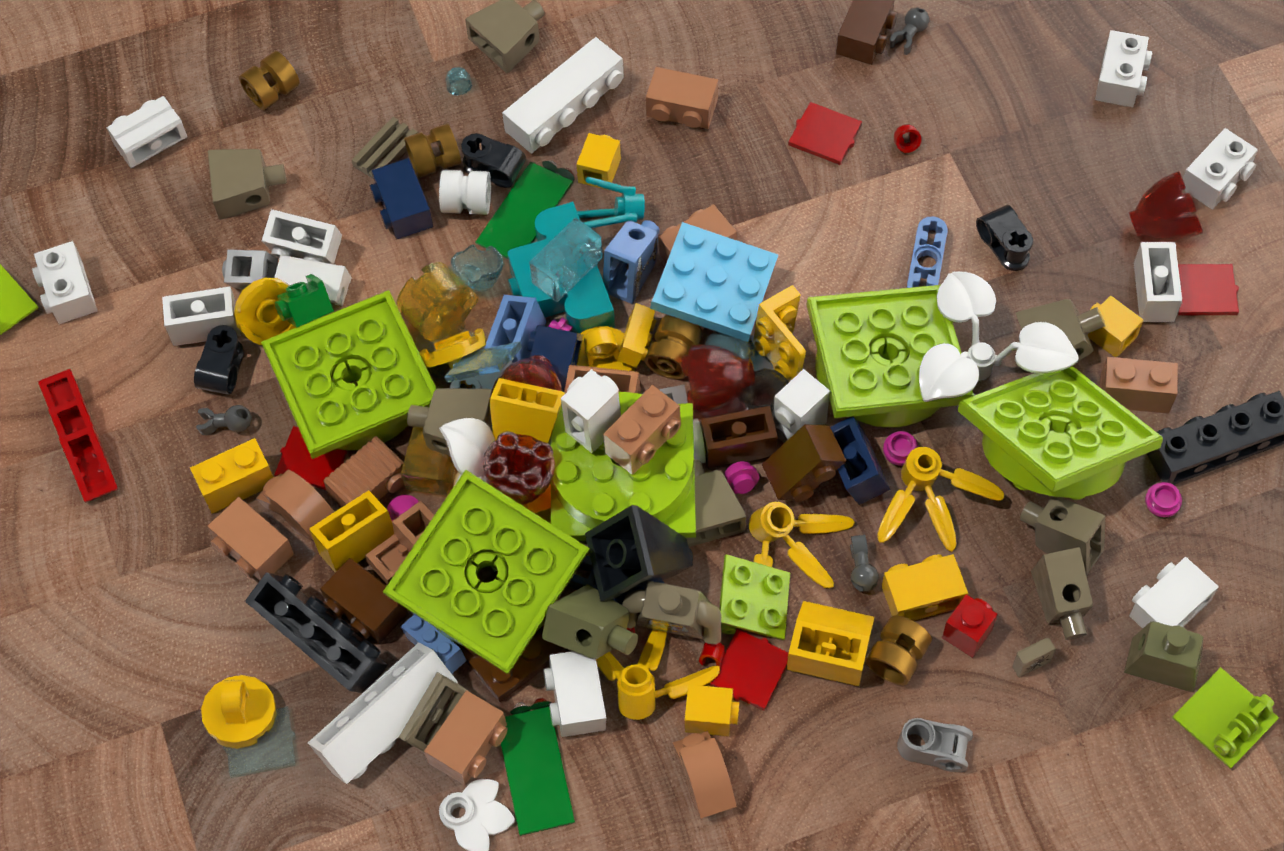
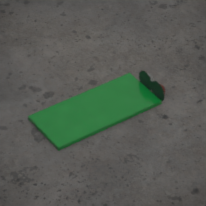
[475,161,575,259]
[501,698,575,836]

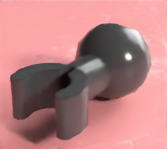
[890,7,930,55]
[196,405,252,436]
[850,535,879,592]

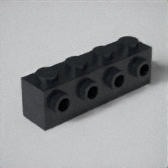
[1146,391,1284,485]
[245,572,388,693]

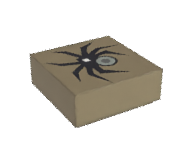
[1012,638,1056,678]

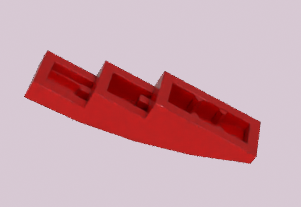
[37,369,119,503]

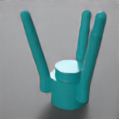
[572,177,645,231]

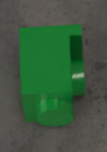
[275,274,334,327]

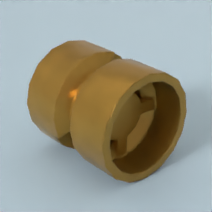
[238,51,300,110]
[404,123,462,178]
[645,315,702,379]
[865,615,932,686]

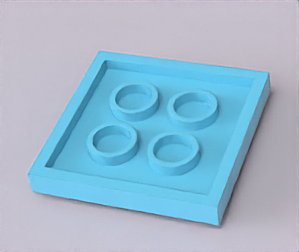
[650,222,778,342]

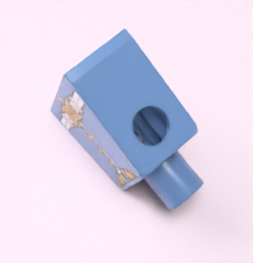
[603,220,660,304]

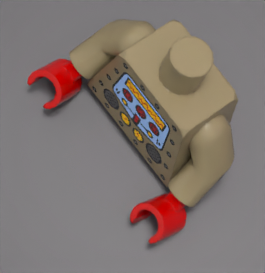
[622,581,725,666]

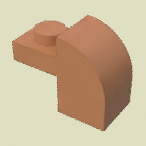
[256,470,335,540]
[366,501,434,585]
[672,731,737,818]

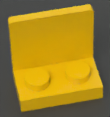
[753,285,806,383]

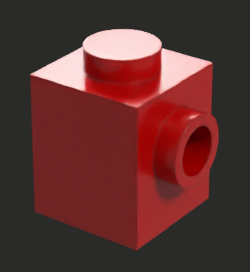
[942,594,998,658]

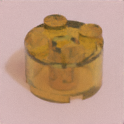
[396,262,479,342]

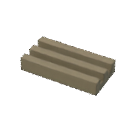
[352,117,418,179]
[399,672,471,752]

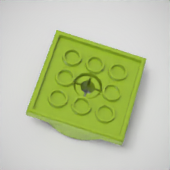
[806,285,974,427]
[261,290,436,459]
[958,366,1163,500]
[549,392,696,541]
[383,469,589,675]

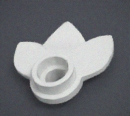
[439,779,515,851]

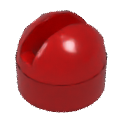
[894,124,922,153]

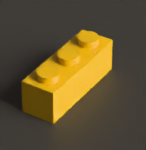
[617,303,657,368]

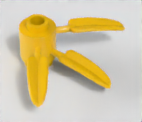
[877,447,1004,552]
[749,502,855,588]
[596,629,720,720]

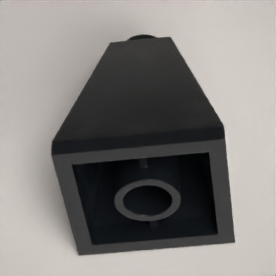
[585,505,693,602]

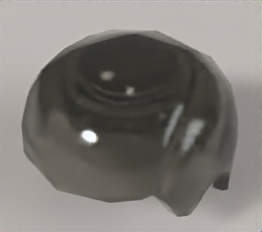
[738,368,789,416]

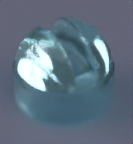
[445,67,472,95]

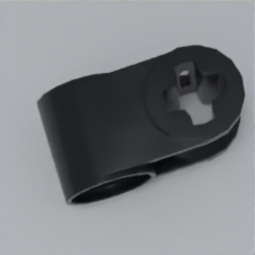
[461,133,526,188]
[976,205,1033,271]
[194,325,245,395]

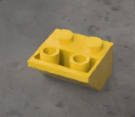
[787,601,875,686]

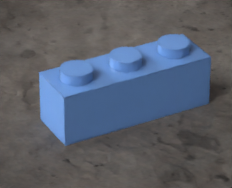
[401,614,467,674]

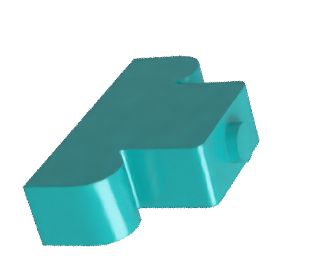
[508,202,615,334]

